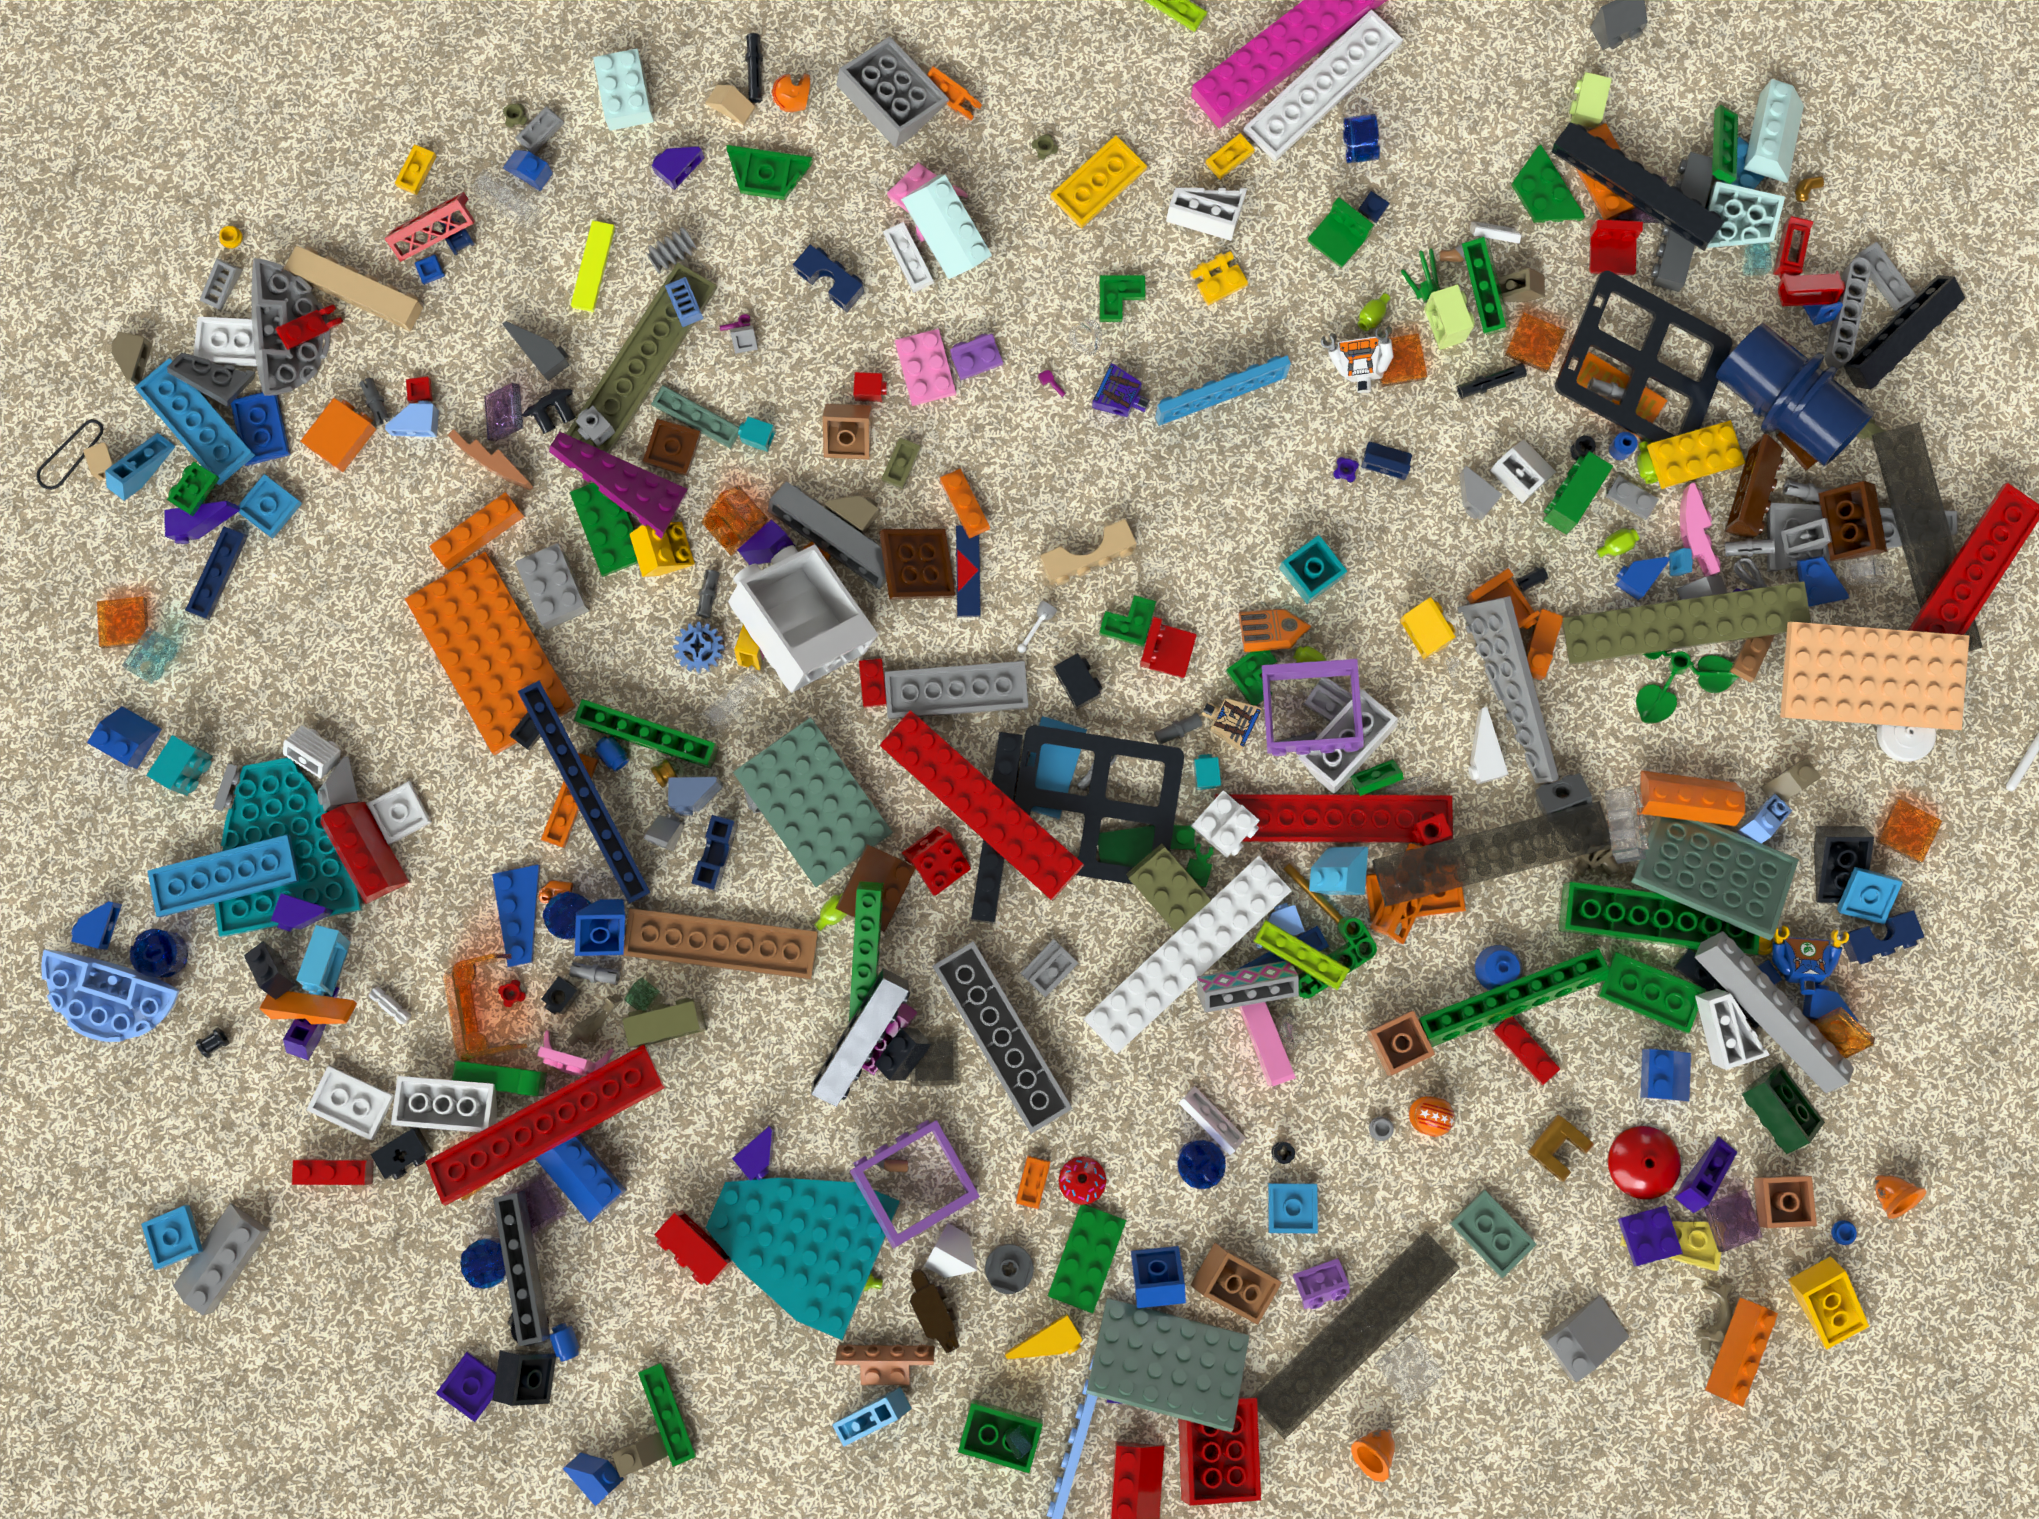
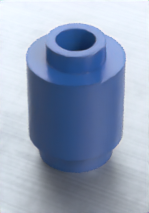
[1609,432,1638,460]
[595,736,629,772]
[550,1322,580,1362]

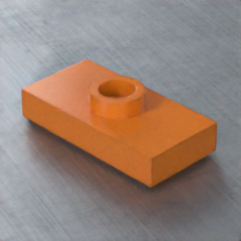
[1015,1155,1051,1209]

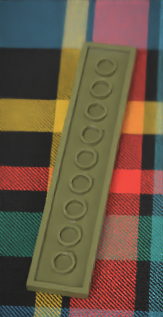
[566,262,717,454]
[1562,581,1811,665]

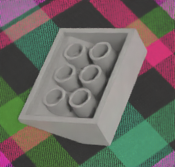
[836,36,949,148]

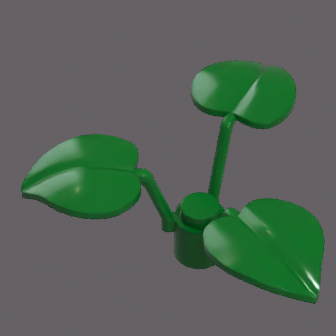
[1636,650,1739,724]

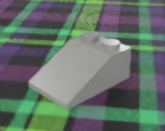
[1541,1295,1629,1383]

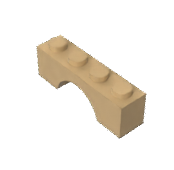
[1040,519,1137,586]

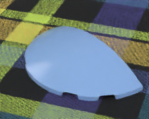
[41,949,180,1042]

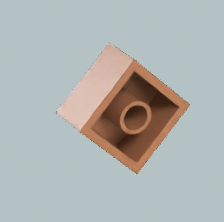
[1366,1010,1435,1076]
[1753,1175,1817,1228]

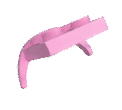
[887,162,968,242]
[537,1030,614,1076]

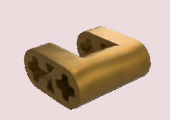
[1527,1115,1594,1182]

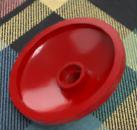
[1607,1126,1681,1200]

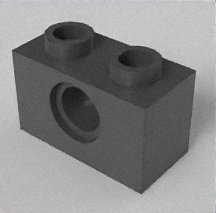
[1535,773,1592,824]

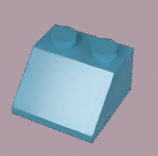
[1309,847,1368,895]

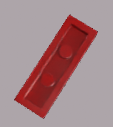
[1492,1016,1561,1085]

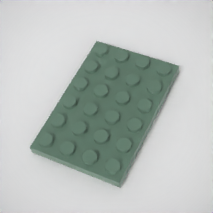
[733,717,893,888]
[1631,816,1799,941]
[1086,1298,1250,1432]

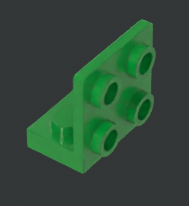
[1307,197,1374,268]
[166,461,220,516]

